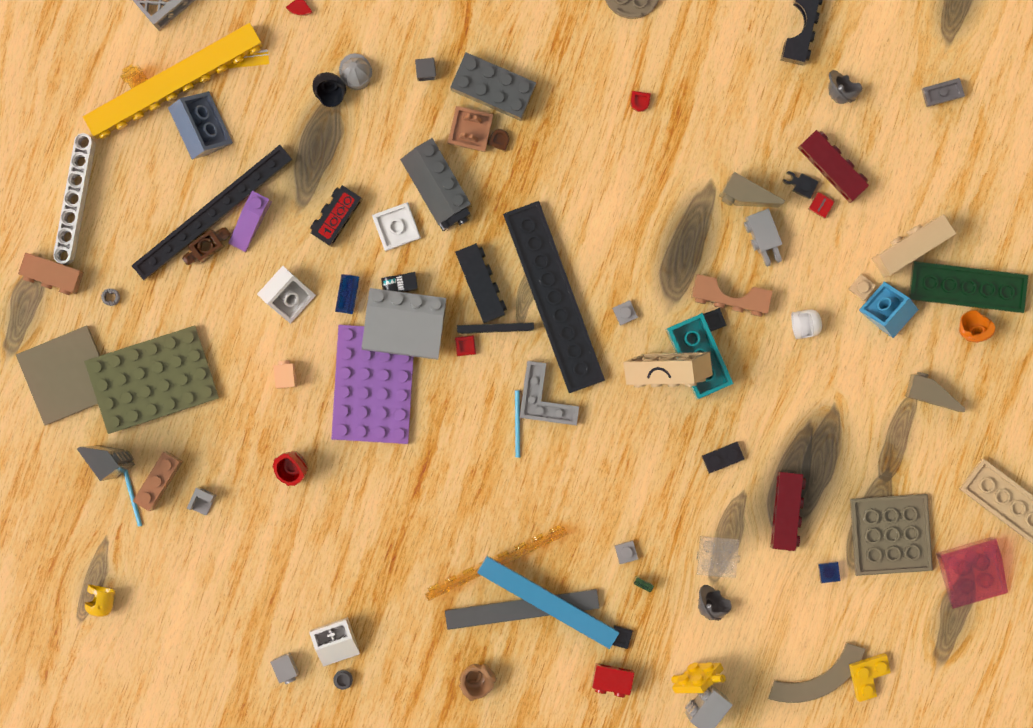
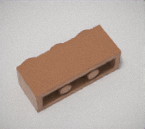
[18,252,84,296]
[133,451,183,511]

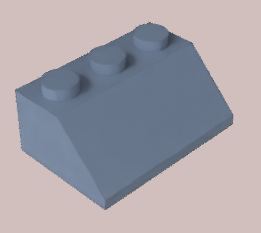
[168,91,233,160]

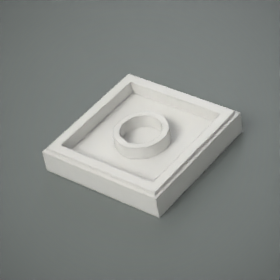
[372,202,421,252]

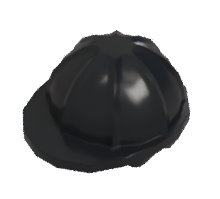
[312,72,346,107]

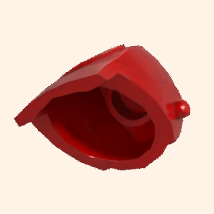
[272,451,308,486]

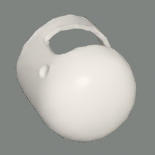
[791,309,822,339]

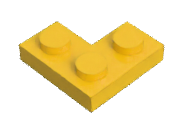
[849,653,891,702]

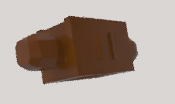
[182,227,231,265]

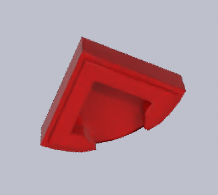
[286,0,313,16]

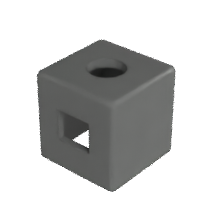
[415,58,437,81]

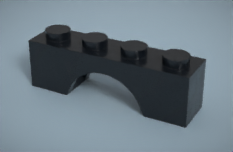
[780,0,823,66]

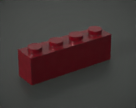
[798,130,870,203]
[770,471,806,551]

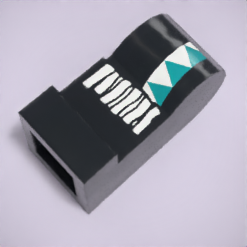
[381,272,418,292]

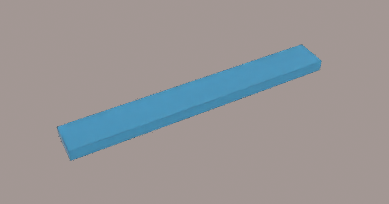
[477,556,619,649]

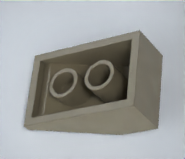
[719,172,785,208]

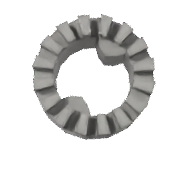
[101,288,120,306]

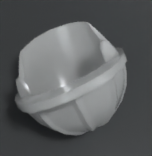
[339,53,372,90]

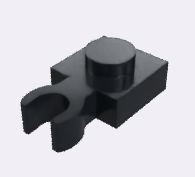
[783,171,819,199]
[439,207,471,231]

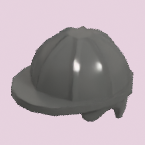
[828,70,862,104]
[698,585,732,621]

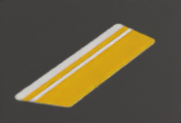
[227,49,269,69]

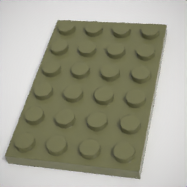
[84,325,219,434]

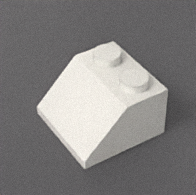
[257,266,316,324]

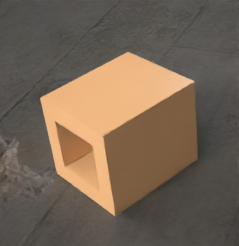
[273,360,297,389]

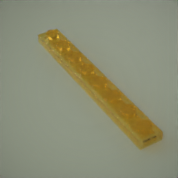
[425,525,567,601]

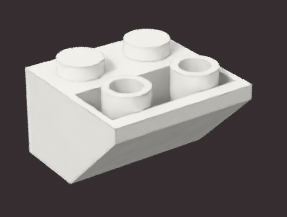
[309,617,360,666]

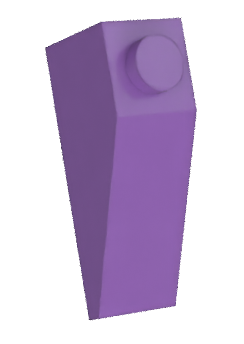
[229,191,272,252]

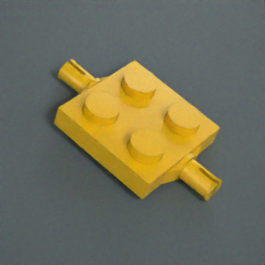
[671,662,726,693]

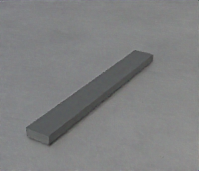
[445,589,599,630]

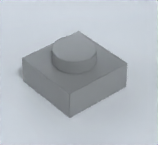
[612,300,638,326]
[614,540,638,564]

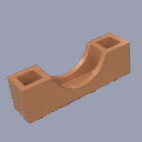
[691,274,773,317]

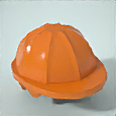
[959,310,996,343]

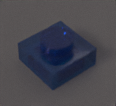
[818,561,841,584]

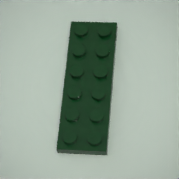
[909,261,1028,313]

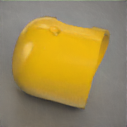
[85,584,116,617]

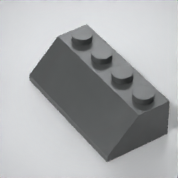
[400,138,472,225]
[77,445,135,481]

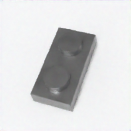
[921,78,965,107]

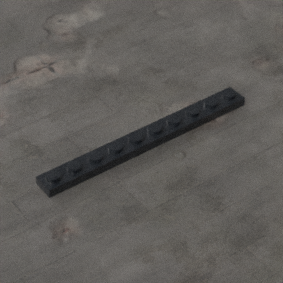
[131,145,292,281]

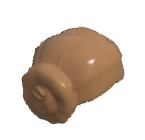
[459,664,497,701]

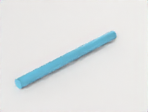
[515,390,520,457]
[123,470,142,527]

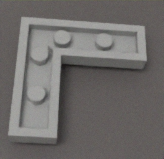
[520,361,579,426]

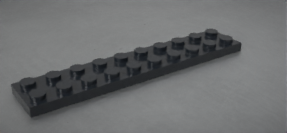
[503,201,605,393]

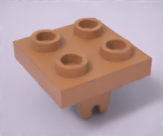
[448,106,493,152]

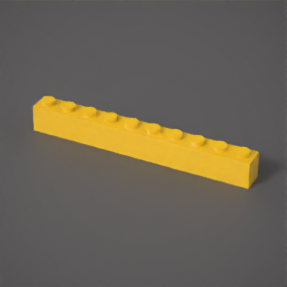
[82,23,263,139]

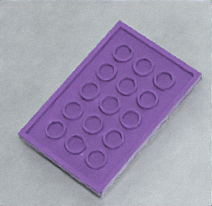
[331,325,414,444]

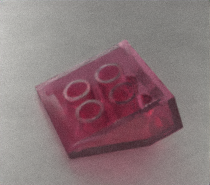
[936,537,1008,609]

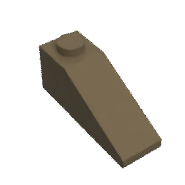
[905,372,965,412]

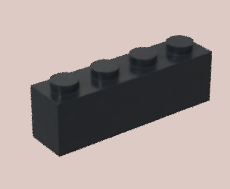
[455,243,507,324]

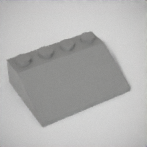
[362,288,446,360]

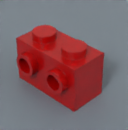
[591,663,634,698]

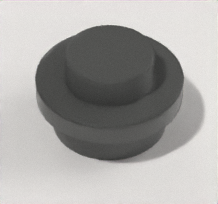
[333,670,353,690]

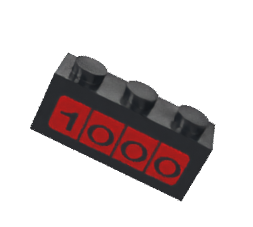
[310,185,363,247]

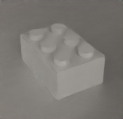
[685,685,733,728]

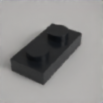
[702,441,744,474]

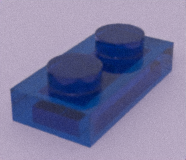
[335,274,359,315]

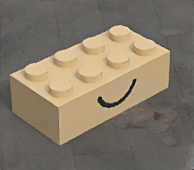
[623,352,713,388]

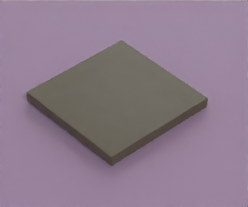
[16,325,100,426]
[850,494,933,576]

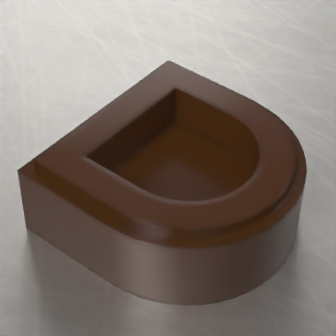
[488,129,509,151]

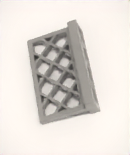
[133,0,195,31]

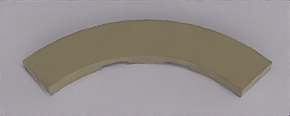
[768,643,865,703]

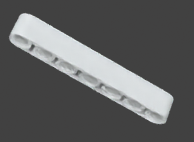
[54,133,96,265]

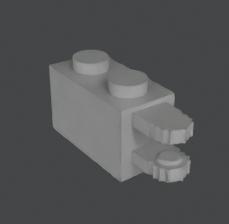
[744,208,782,267]

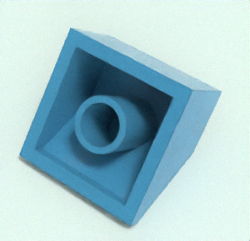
[859,282,919,338]

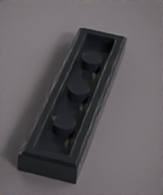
[457,323,534,334]

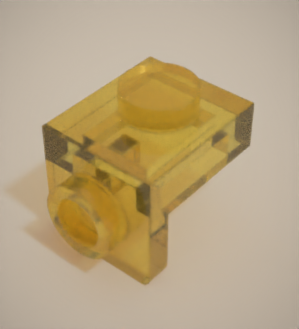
[120,64,148,89]

